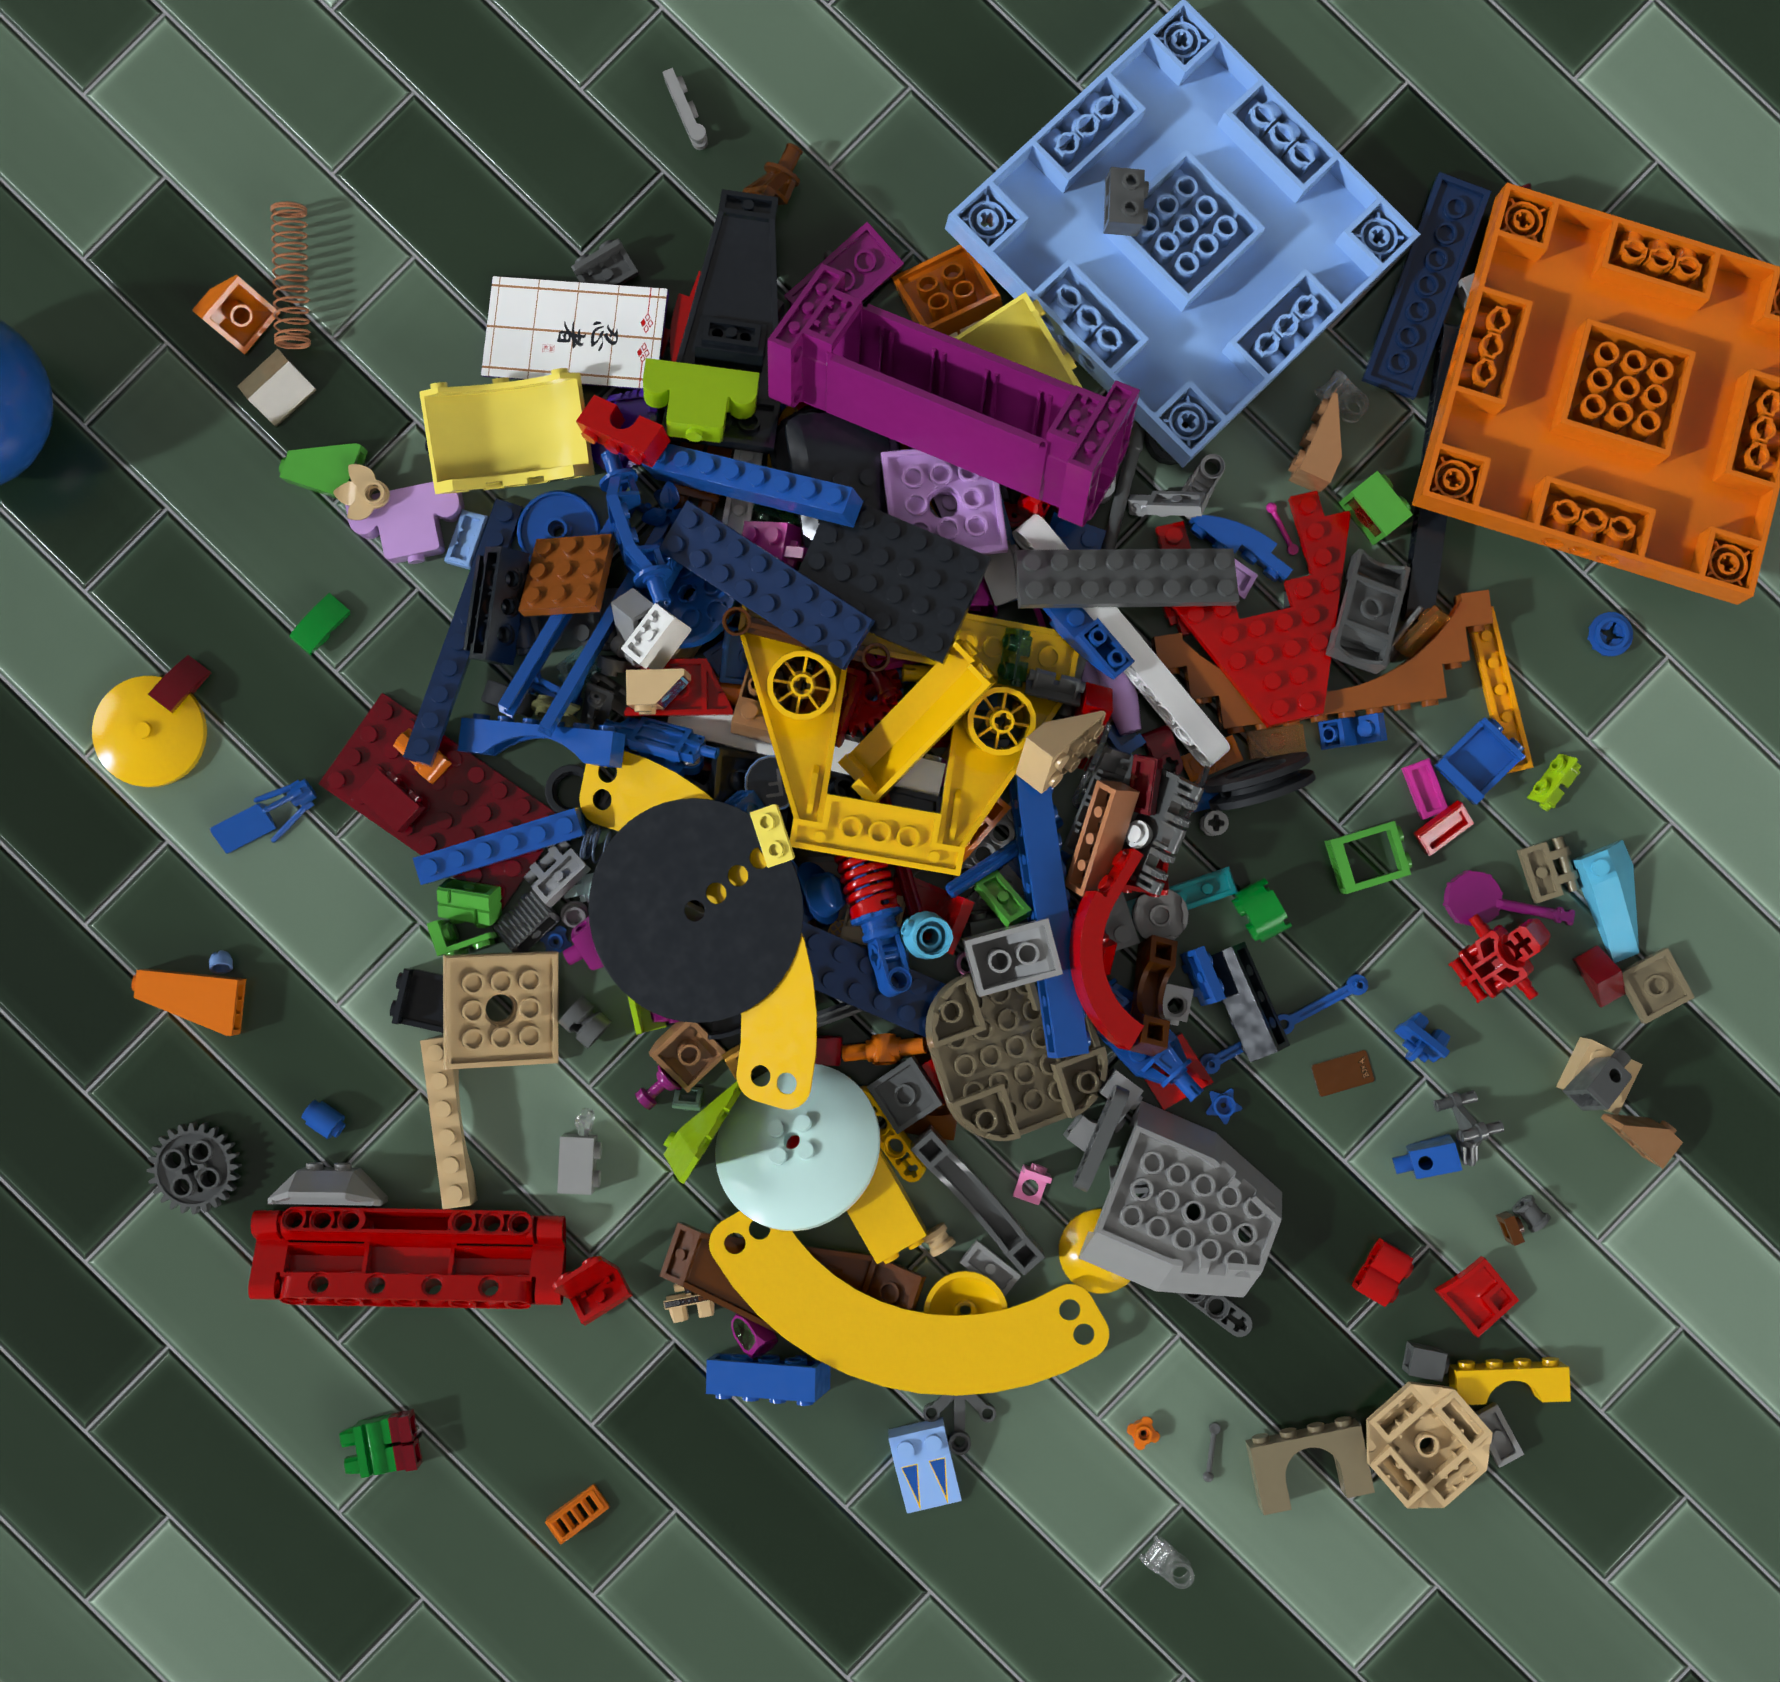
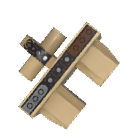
[663,1284,715,1323]

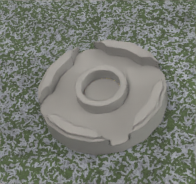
[1132,889,1189,940]

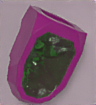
[731,1313,779,1359]

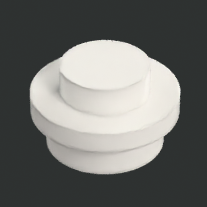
[1125,820,1153,849]

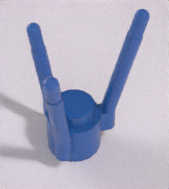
[254,779,317,843]

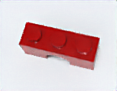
[576,395,670,467]

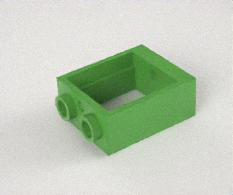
[1324,821,1412,894]

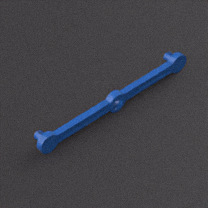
[1199,974,1368,1074]

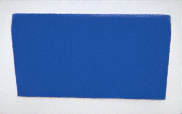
[209,803,277,854]

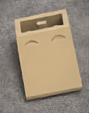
[1016,711,1106,794]

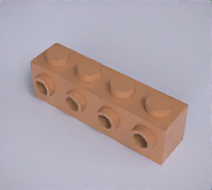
[1065,780,1140,897]

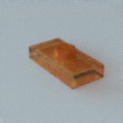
[1246,724,1307,760]

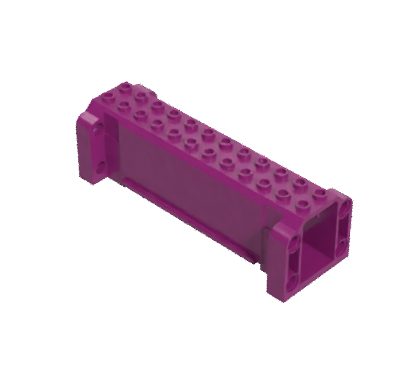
[767,264,1140,527]

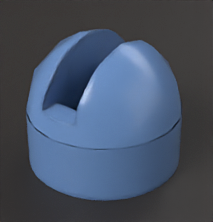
[209,950,233,974]

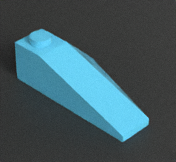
[1571,840,1639,963]

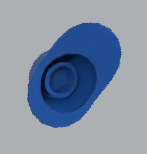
[797,862,847,925]

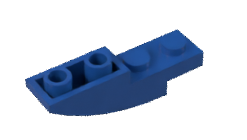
[1187,515,1293,583]
[1042,608,1135,680]

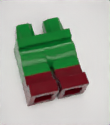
[339,1409,423,1478]

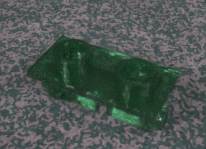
[997,628,1033,688]

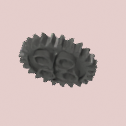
[147,1122,242,1215]

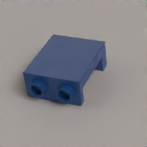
[1433,717,1526,805]

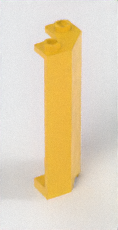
[838,639,996,802]

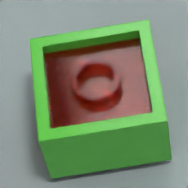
[1339,471,1413,545]

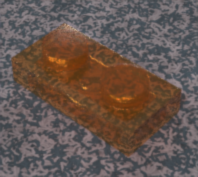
[1394,605,1451,658]

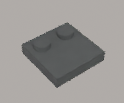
[867,1055,945,1134]

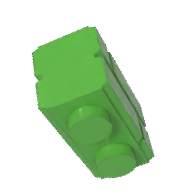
[437,878,502,928]

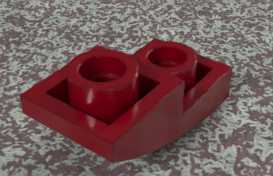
[148,655,211,713]

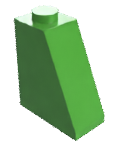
[279,443,368,499]

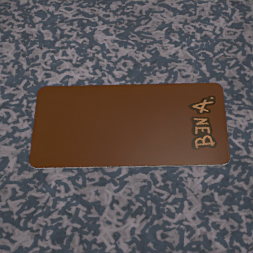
[1311,1050,1374,1097]

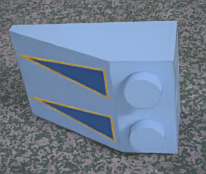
[888,1417,962,1513]

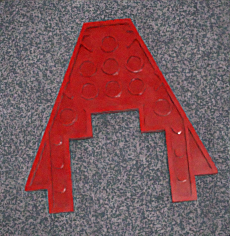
[1155,490,1351,728]

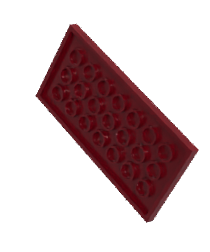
[319,693,557,911]

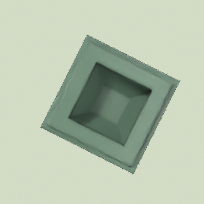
[672,1087,704,1111]

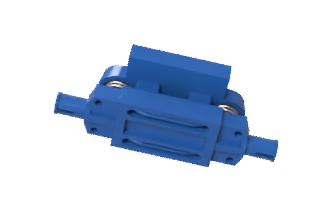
[603,716,720,777]

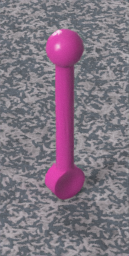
[1266,502,1299,556]

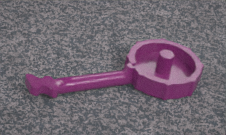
[1443,870,1575,926]

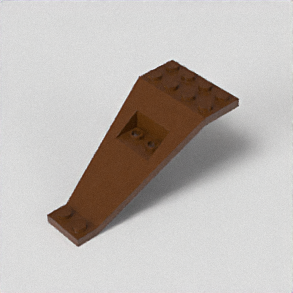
[660,1222,926,1334]

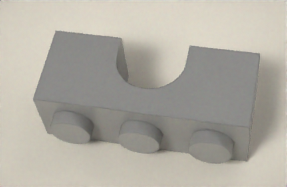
[1063,1068,1143,1152]

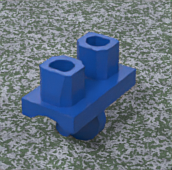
[1394,1012,1450,1063]

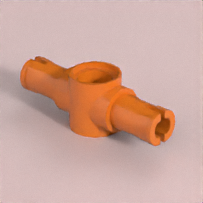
[842,1033,927,1065]

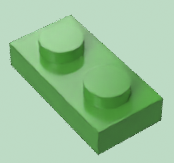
[974,870,1032,927]

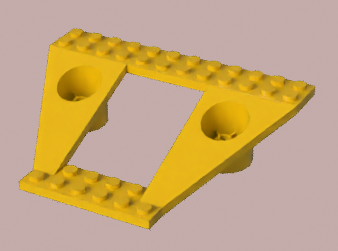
[738,605,1079,876]

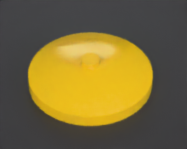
[92,676,207,787]

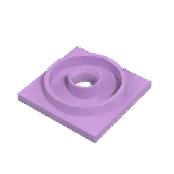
[881,449,1008,555]

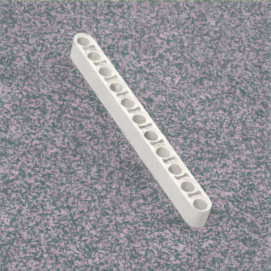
[1012,514,1230,768]

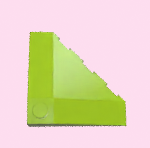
[663,1072,753,1184]

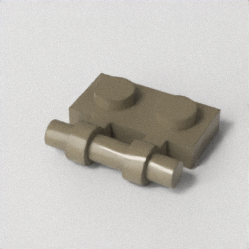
[1517,836,1580,903]

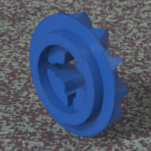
[1587,612,1633,657]

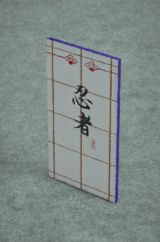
[481,276,669,389]

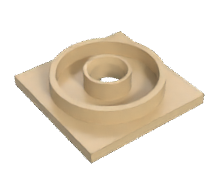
[443,951,558,1070]

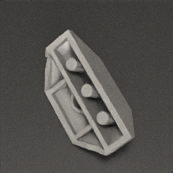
[268,1162,388,1206]

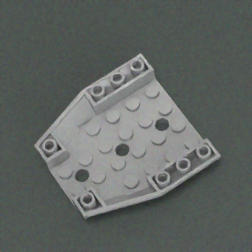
[1078,1101,1282,1297]

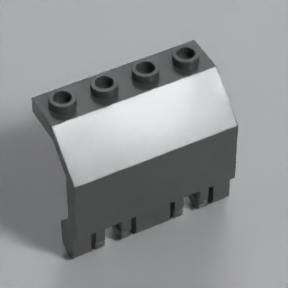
[1062,746,1205,896]

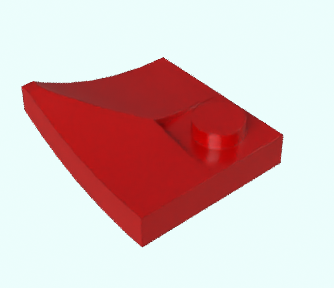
[1144,1033,1213,1110]
[1434,1256,1520,1337]

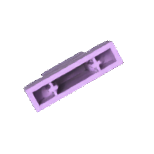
[345,482,465,564]

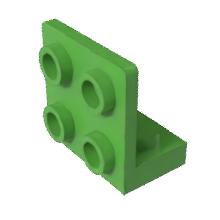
[427,920,499,956]

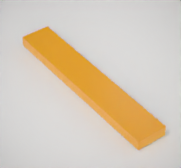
[1469,606,1534,774]

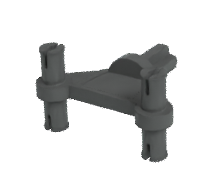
[1433,1090,1504,1166]

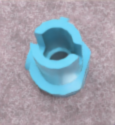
[899,911,953,959]

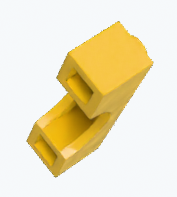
[1449,1357,1571,1405]

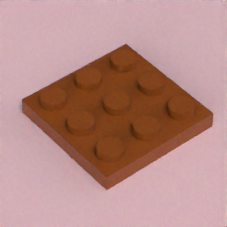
[519,534,616,616]

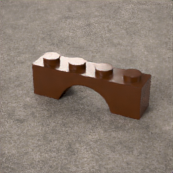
[1128,935,1178,1056]

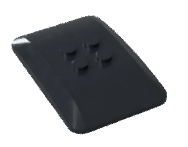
[785,412,901,548]

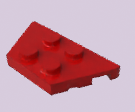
[624,658,734,717]

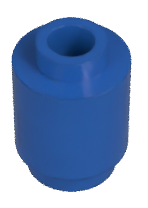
[301,1100,346,1139]

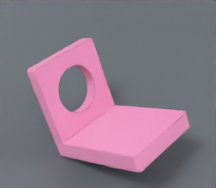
[1013,1163,1053,1205]

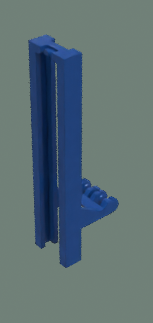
[498,499,672,737]

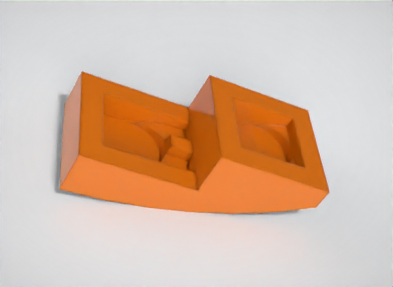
[1181,735,1244,782]

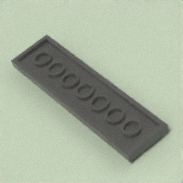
[1013,549,1240,608]

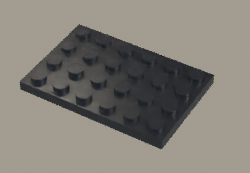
[798,504,991,665]

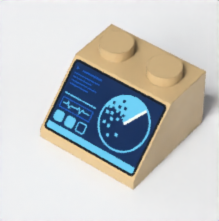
[626,669,691,715]

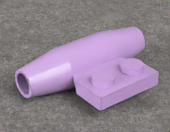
[1081,661,1142,736]

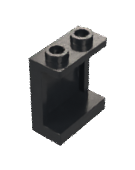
[390,967,443,1033]

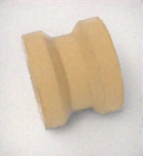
[923,1222,956,1257]

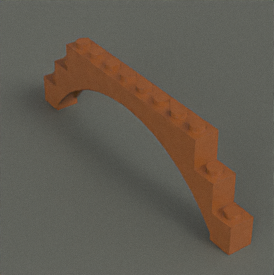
[1151,590,1493,734]

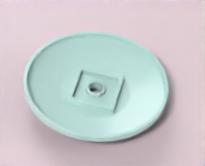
[715,1064,880,1231]

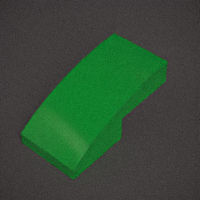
[289,593,350,655]

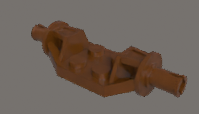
[742,143,803,205]

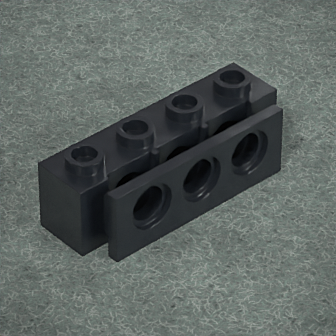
[463,546,530,665]

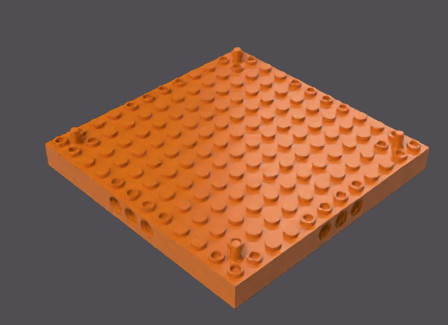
[1412,183,1780,605]

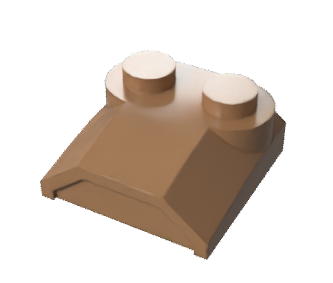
[649,1021,727,1093]

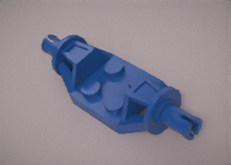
[599,450,673,607]
[1095,978,1204,1102]

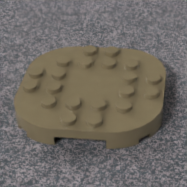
[926,972,1108,1141]

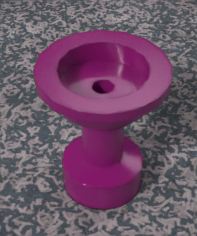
[635,1065,682,1110]

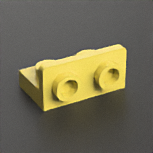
[750,804,795,868]

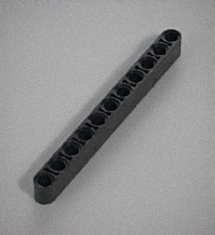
[1400,323,1460,625]

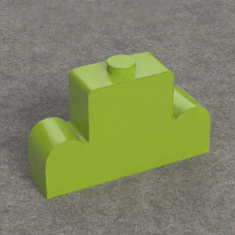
[643,358,760,443]

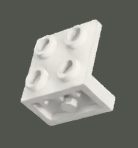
[621,603,691,669]

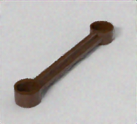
[722,607,890,672]

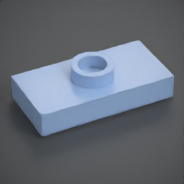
[444,509,489,570]

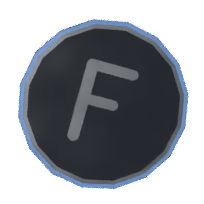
[744,755,790,810]

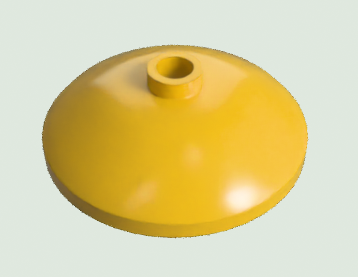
[1058,1208,1130,1294]
[923,1271,1008,1315]

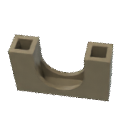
[1245,1416,1375,1515]

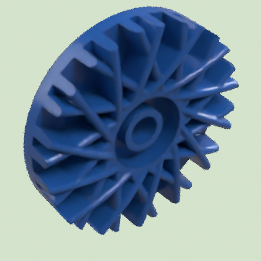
[517,490,602,562]

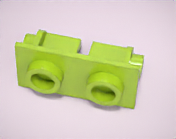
[1527,753,1581,812]

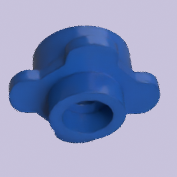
[540,926,572,953]

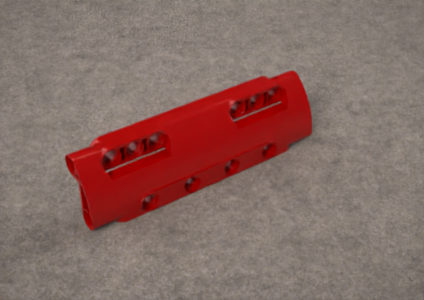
[248,1207,566,1309]

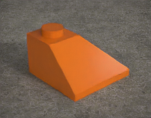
[192,275,280,355]

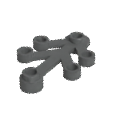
[923,1393,996,1455]

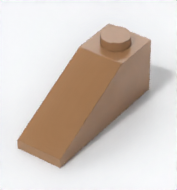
[1601,1113,1683,1169]

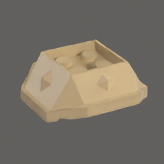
[1366,1381,1493,1509]

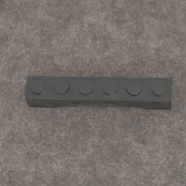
[910,1125,1045,1275]

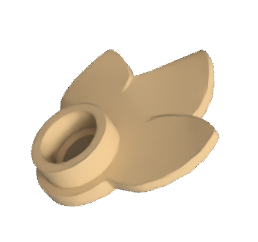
[333,464,390,520]

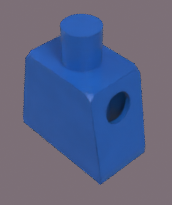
[1392,1134,1463,1179]

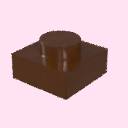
[1496,1211,1525,1246]

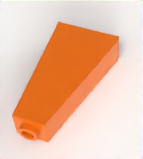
[131,969,246,1036]

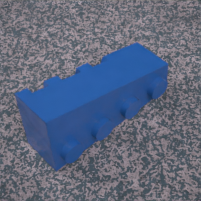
[706,1354,831,1406]

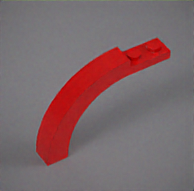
[1069,848,1144,1050]

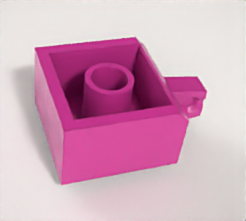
[742,521,808,570]

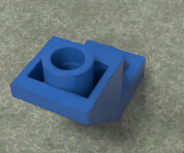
[1318,713,1387,750]

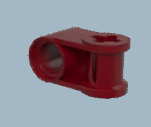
[1141,724,1183,775]
[815,1035,843,1066]

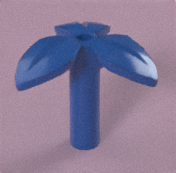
[641,481,682,526]

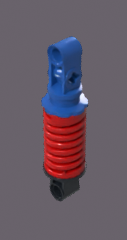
[827,775,912,997]

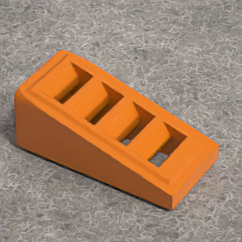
[545,1484,610,1544]

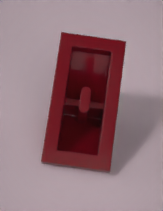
[1572,945,1626,1008]

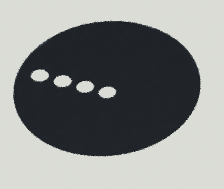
[588,798,804,1023]

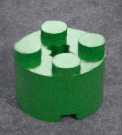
[1231,878,1292,943]

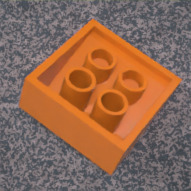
[892,245,1003,336]

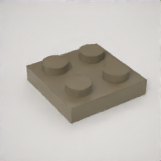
[1622,948,1695,1024]

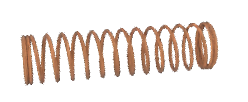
[270,201,311,349]

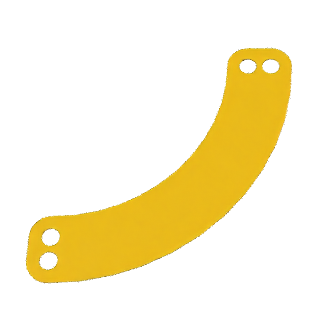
[579,751,817,1110]
[709,1211,1109,1396]

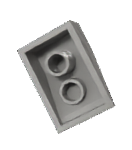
[961,918,1063,997]

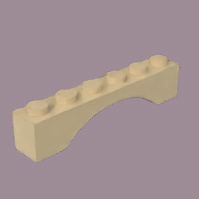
[420,1036,478,1209]

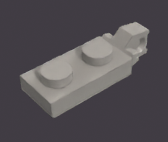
[1128,491,1208,518]

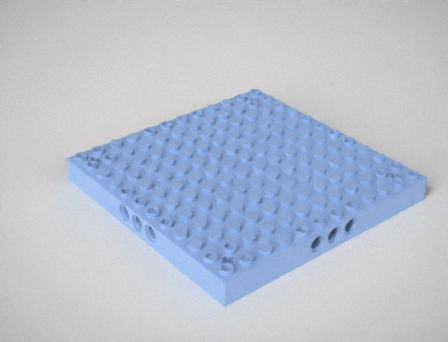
[945,0,1421,468]

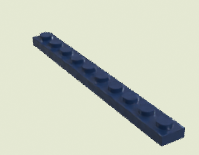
[403,498,523,767]

